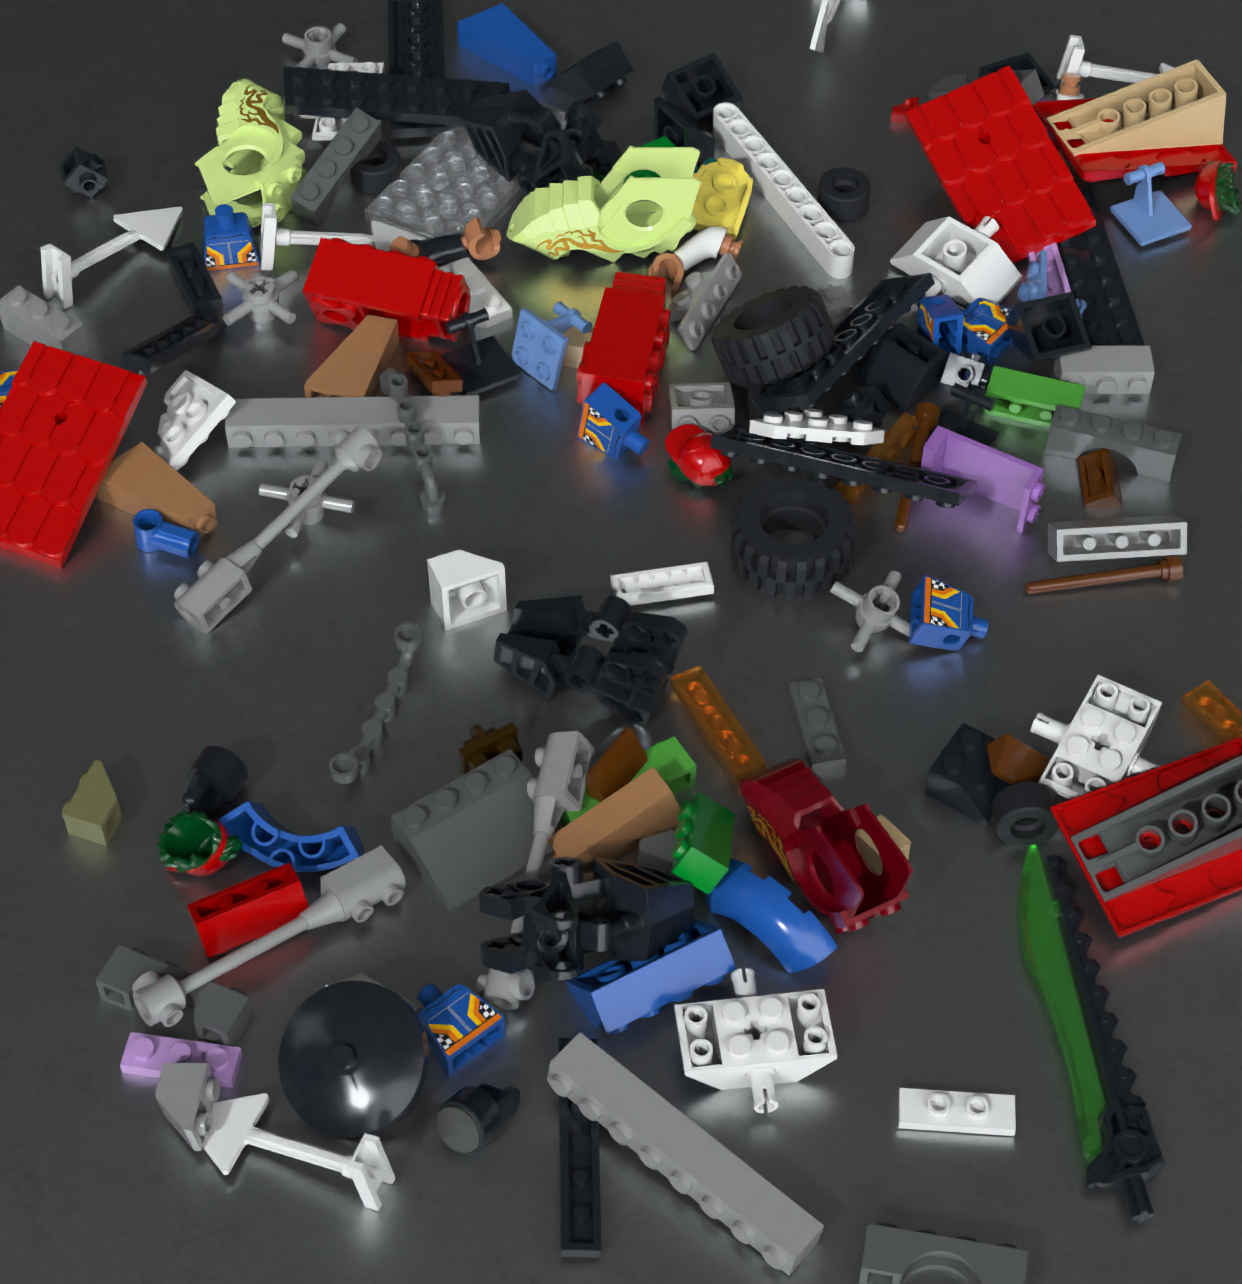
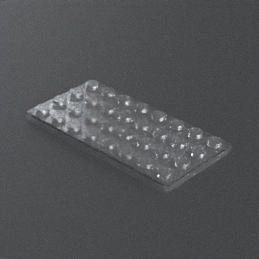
[364,90,566,251]

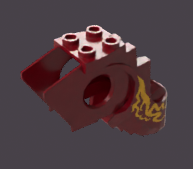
[740,758,913,934]

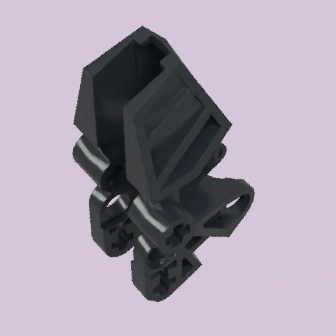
[462,90,623,195]
[494,595,688,725]
[479,857,695,981]

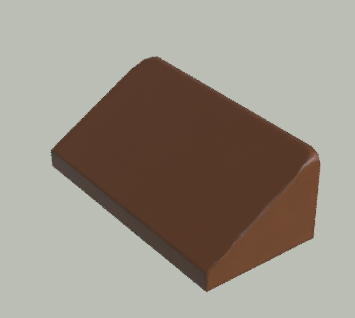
[1077,448,1123,508]
[587,727,647,802]
[987,734,1050,785]

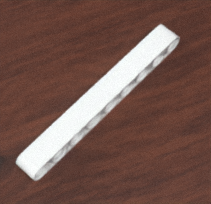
[712,102,855,279]

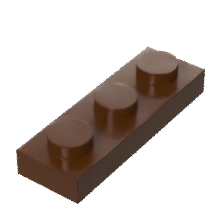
[406,350,462,397]

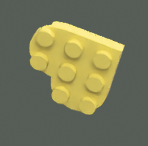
[692,158,753,241]

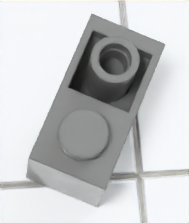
[155,1063,220,1151]

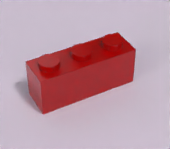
[187,862,309,958]

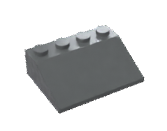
[391,749,563,914]

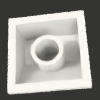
[427,550,507,631]

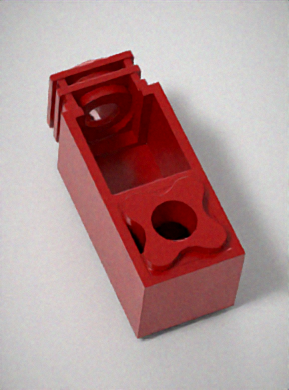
[302,237,471,343]
[577,272,671,426]

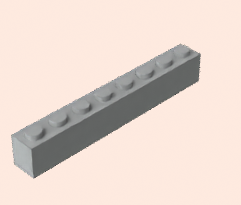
[225,395,480,448]
[547,1032,824,1276]

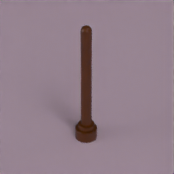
[894,402,940,533]
[1025,555,1183,594]

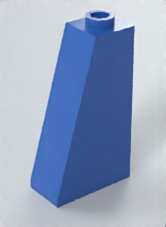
[457,3,557,86]

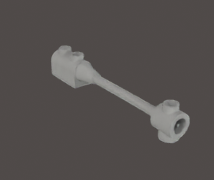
[174,426,382,635]
[476,731,595,1010]
[132,845,406,1027]

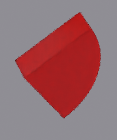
[891,97,919,122]

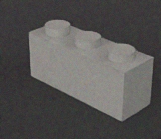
[0,285,89,356]
[1054,346,1155,394]

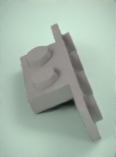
[668,253,742,350]

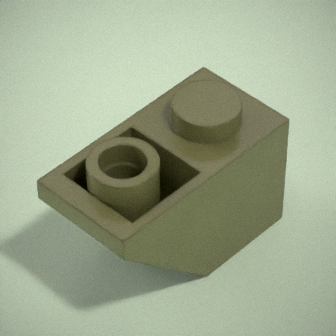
[62,760,123,846]

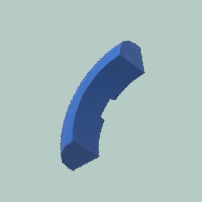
[218,801,364,872]
[705,858,838,973]

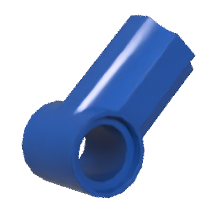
[133,509,200,558]

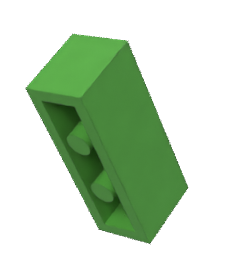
[983,366,1086,428]

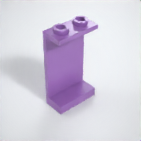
[921,426,1045,533]

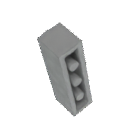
[1048,515,1187,562]

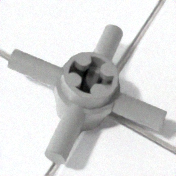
[282,23,357,69]
[223,270,298,326]
[259,459,355,538]
[830,570,910,652]

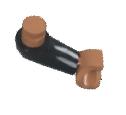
[390,217,502,267]

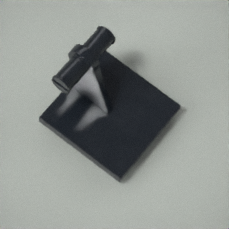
[440,308,521,396]
[927,383,1000,447]

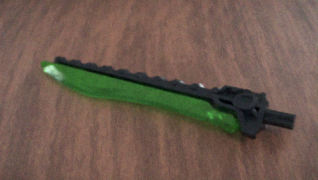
[1019,844,1165,1223]

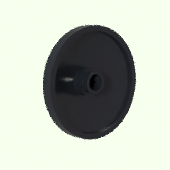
[278,980,429,1138]

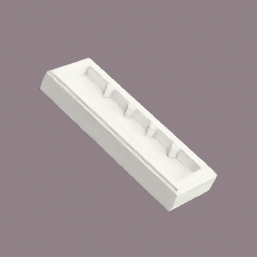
[610,562,714,606]
[898,1088,1016,1136]

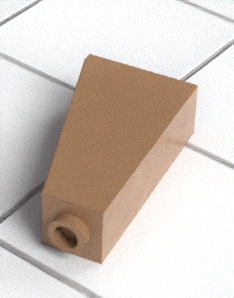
[304,315,399,398]
[96,442,218,536]
[548,767,680,873]

